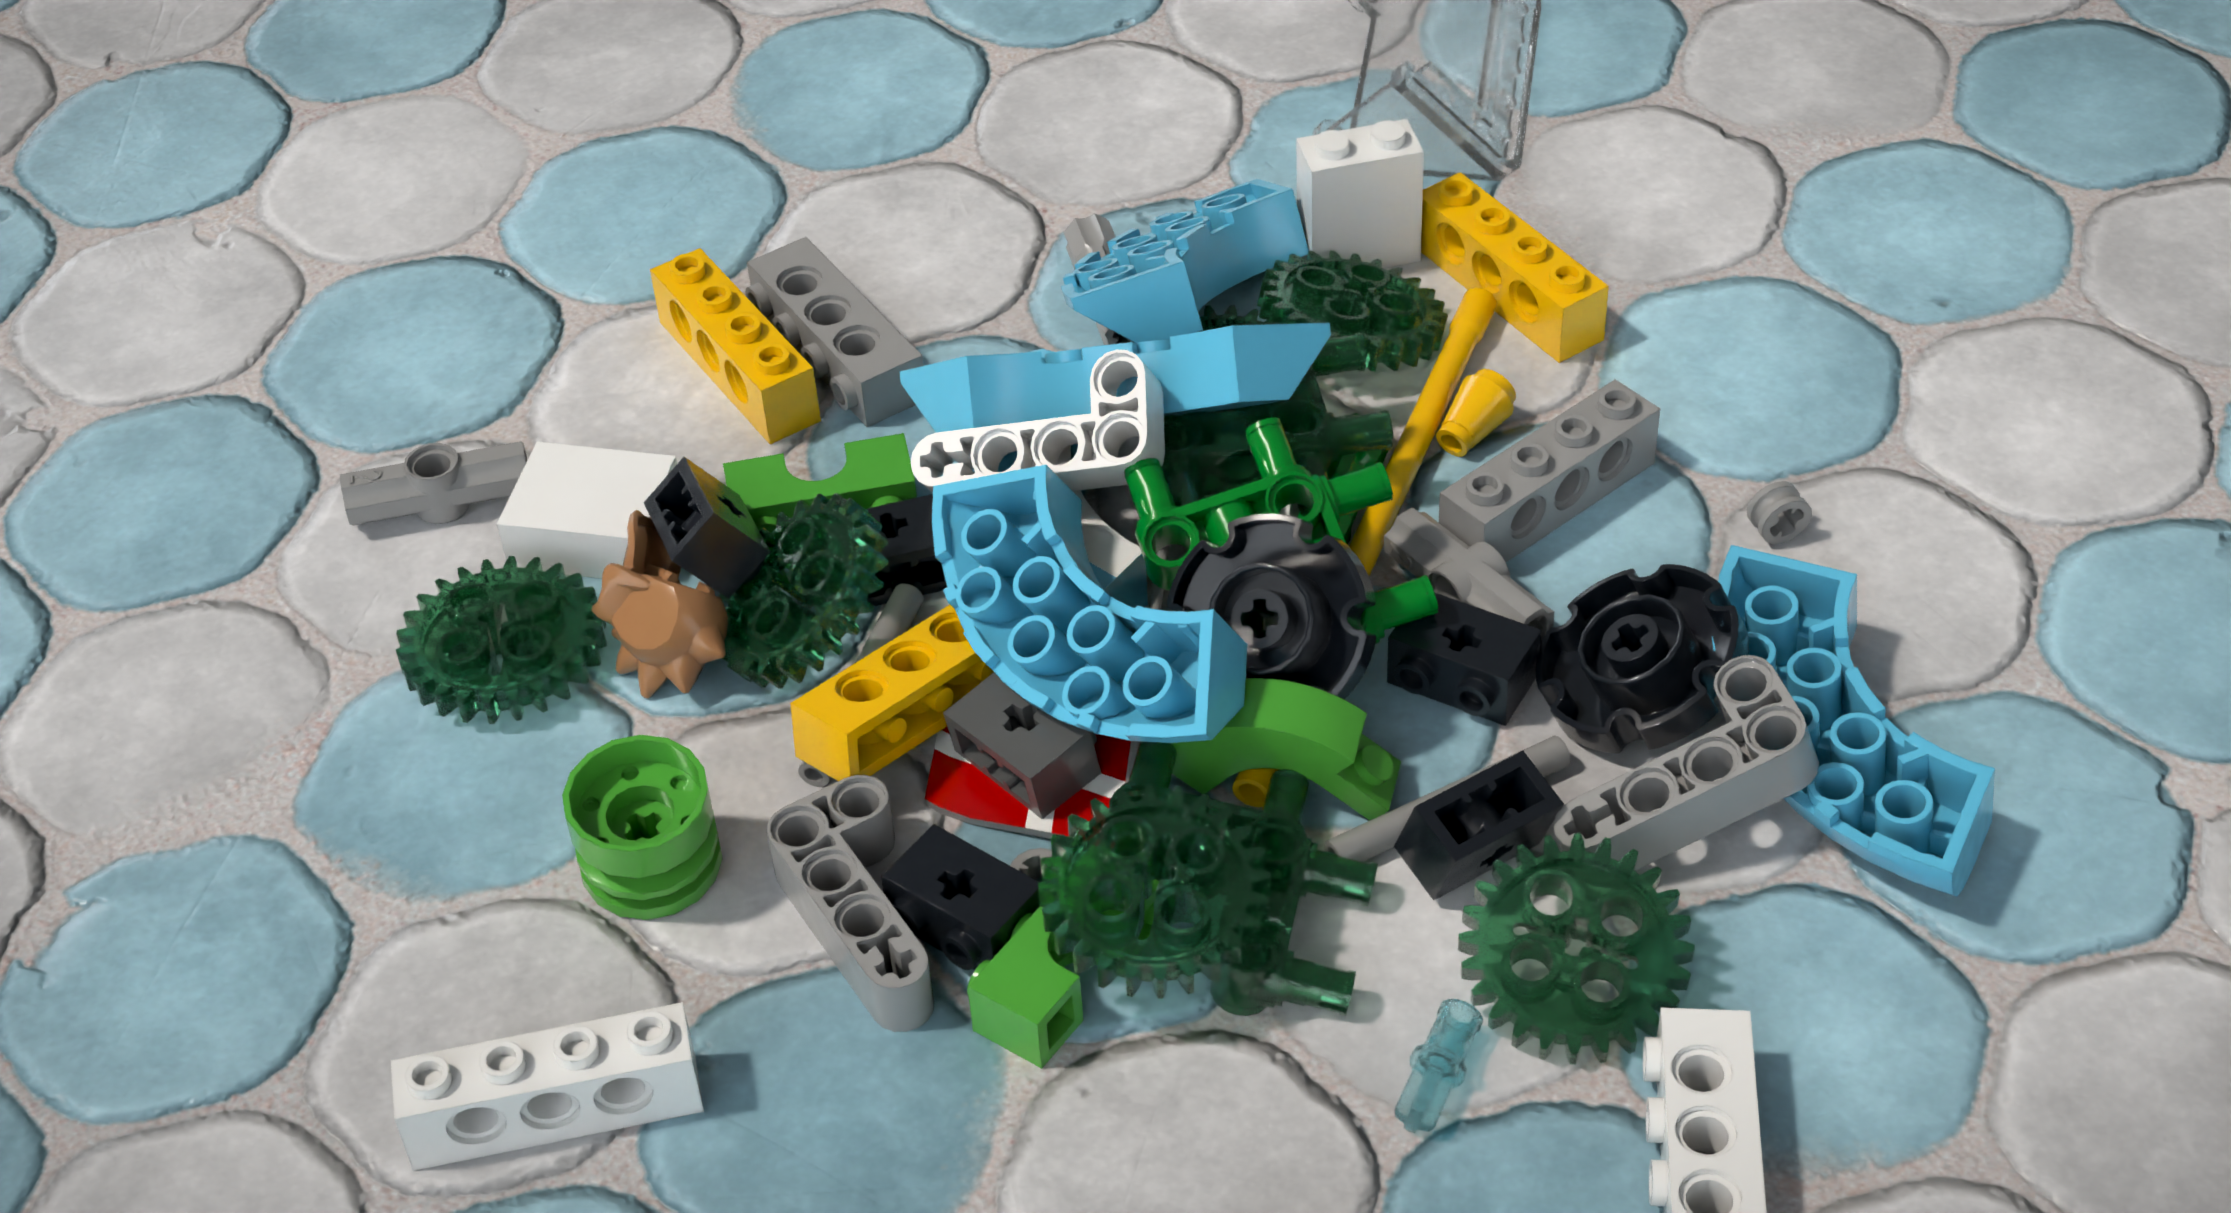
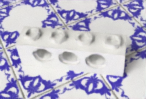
[391,1002,704,1171]
[1643,1008,1767,1213]

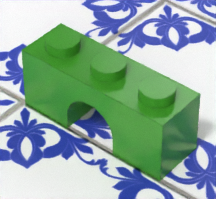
[723,433,917,552]
[967,848,1164,1069]

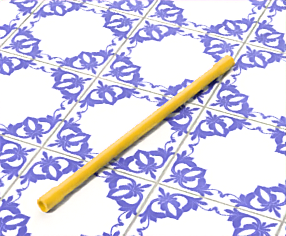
[1232,288,1497,807]

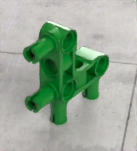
[1124,417,1438,644]

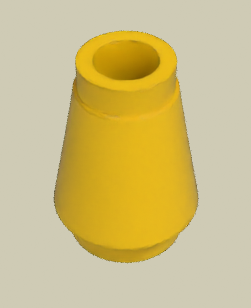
[1436,369,1516,457]

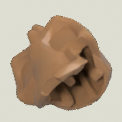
[592,510,728,698]

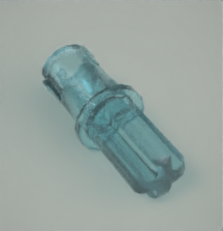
[1394,999,1483,1133]

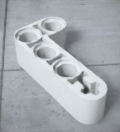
[911,349,1165,493]

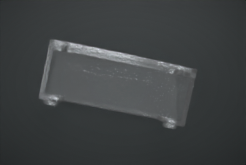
[1313,0,1541,181]

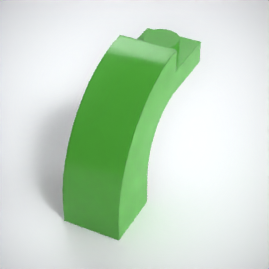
[1151,678,1401,820]

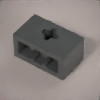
[943,673,1101,819]

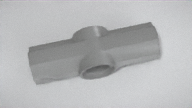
[340,441,528,526]
[1384,507,1554,646]

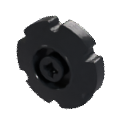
[1167,513,1376,700]
[1536,564,1749,753]

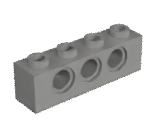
[745,237,924,427]
[1439,379,1660,562]

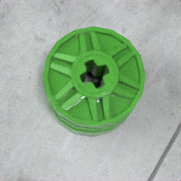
[562,735,723,920]

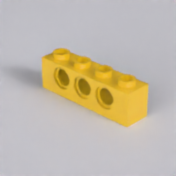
[1421,172,1609,363]
[650,248,821,444]
[790,605,994,781]

